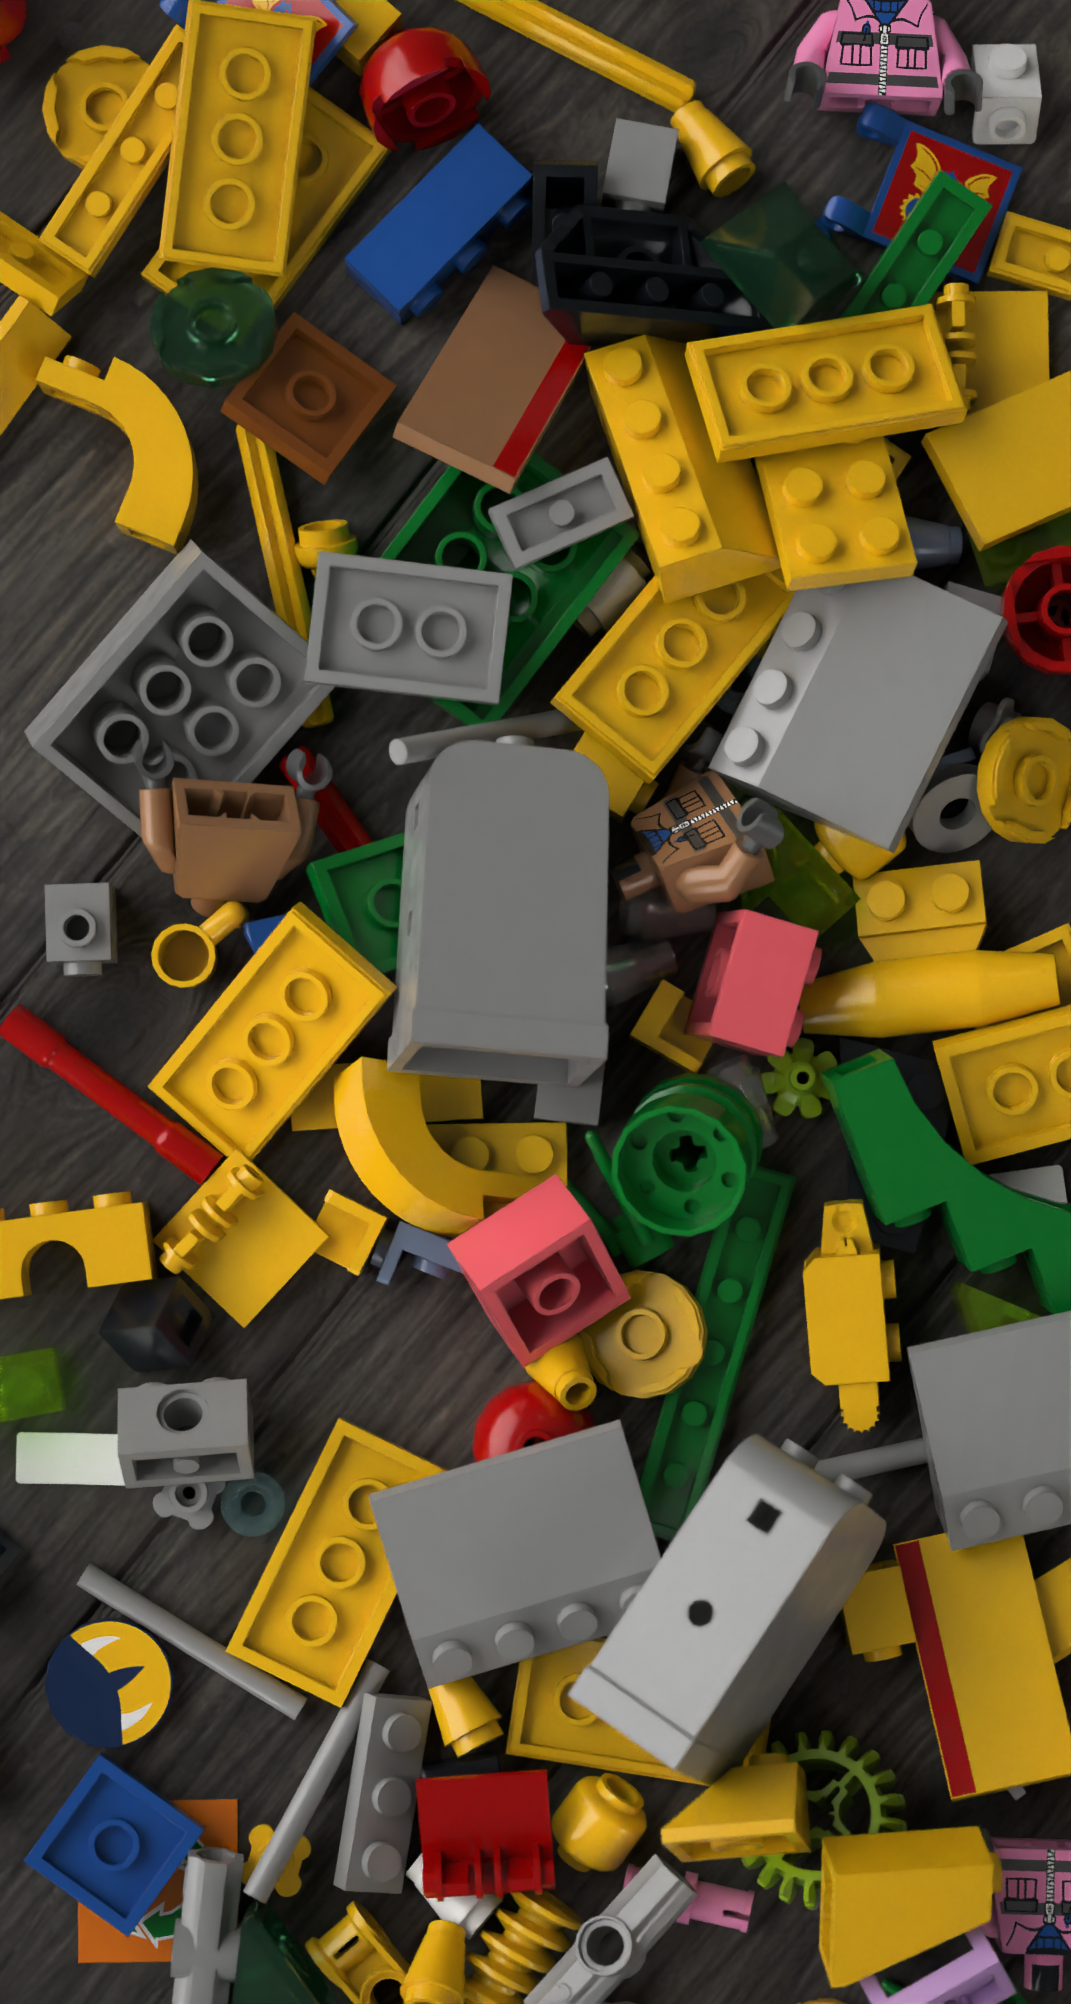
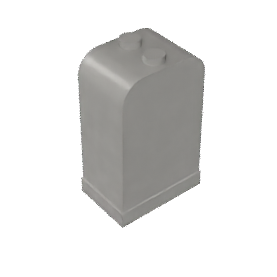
[387,736,609,1088]
[568,1434,886,1786]

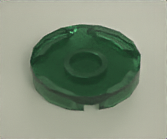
[149,267,278,388]

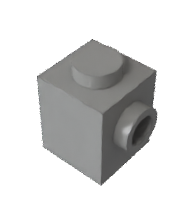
[44,883,118,977]

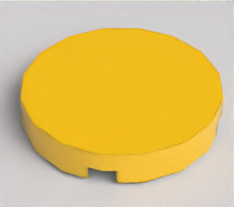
[42,45,150,169]
[976,716,1071,844]
[579,1270,708,1399]

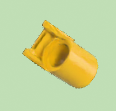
[305,1900,410,2004]

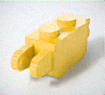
[803,1199,902,1433]

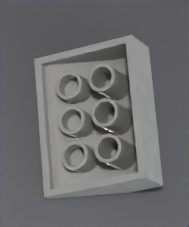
[24,539,335,837]
[708,576,1008,853]
[907,1311,1071,1551]
[368,1419,661,1689]

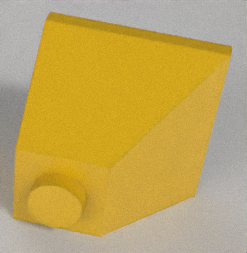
[661,1753,812,1862]

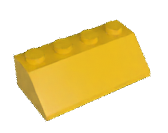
[584,335,781,604]

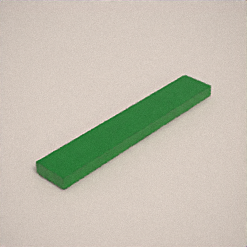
[639,1165,796,1541]

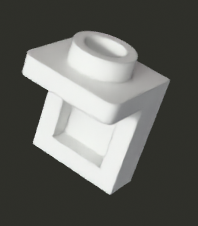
[971,44,1042,145]

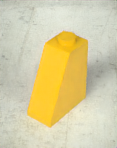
[819,1826,1002,1988]

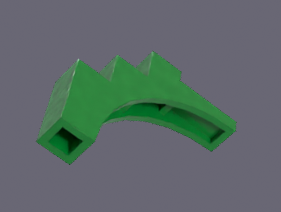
[820,1049,1071,1314]

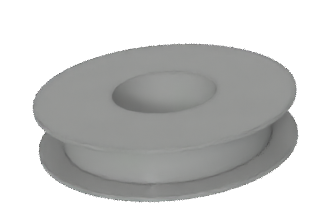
[909,763,992,853]

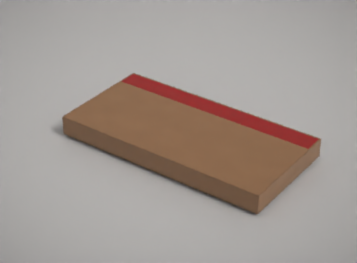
[393,265,594,494]

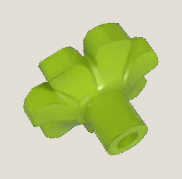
[759,1038,837,1119]

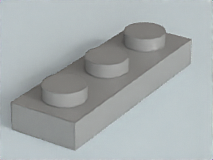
[333,1692,432,1894]

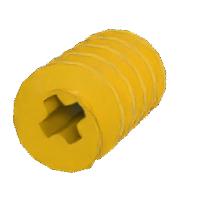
[464,1890,585,2004]

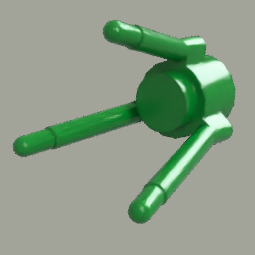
[567,1130,675,1268]

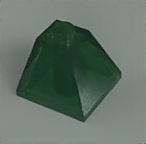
[700,181,868,328]
[232,1897,337,2004]

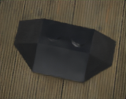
[535,204,771,347]

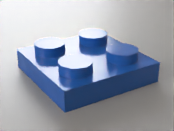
[23,1752,206,1937]

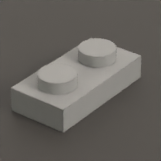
[488,457,634,571]

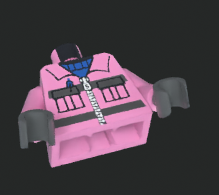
[783,0,983,116]
[980,1828,1071,1992]

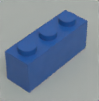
[345,123,533,325]

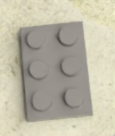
[304,551,513,706]

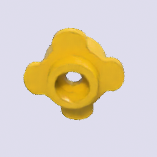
[242,1824,311,1897]

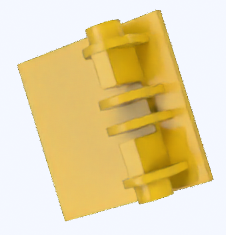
[928,283,1049,416]
[152,1148,330,1328]

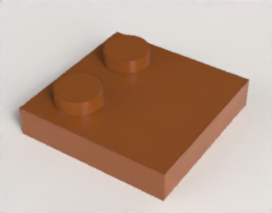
[220,312,397,485]

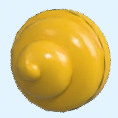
[294,519,358,578]

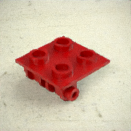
[416,1769,556,1902]

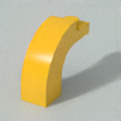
[35,355,198,555]
[333,1057,539,1238]

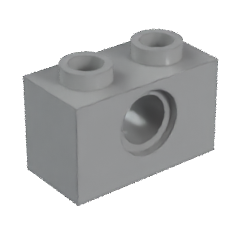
[118,1377,255,1489]

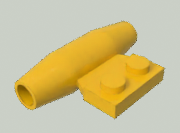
[799,860,1061,1038]

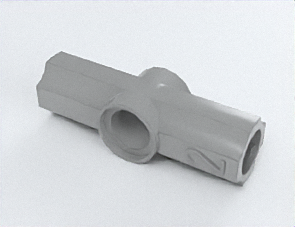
[170,1846,244,2004]
[523,1854,699,2004]

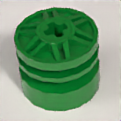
[612,1073,763,1236]

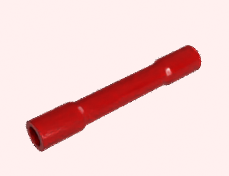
[0,1003,224,1186]

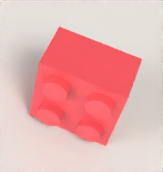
[683,909,822,1057]
[447,1174,631,1368]

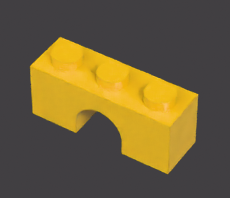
[0,1191,158,1299]

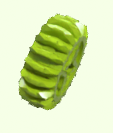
[741,1730,908,1910]

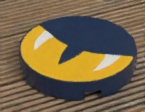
[45,1617,175,1749]

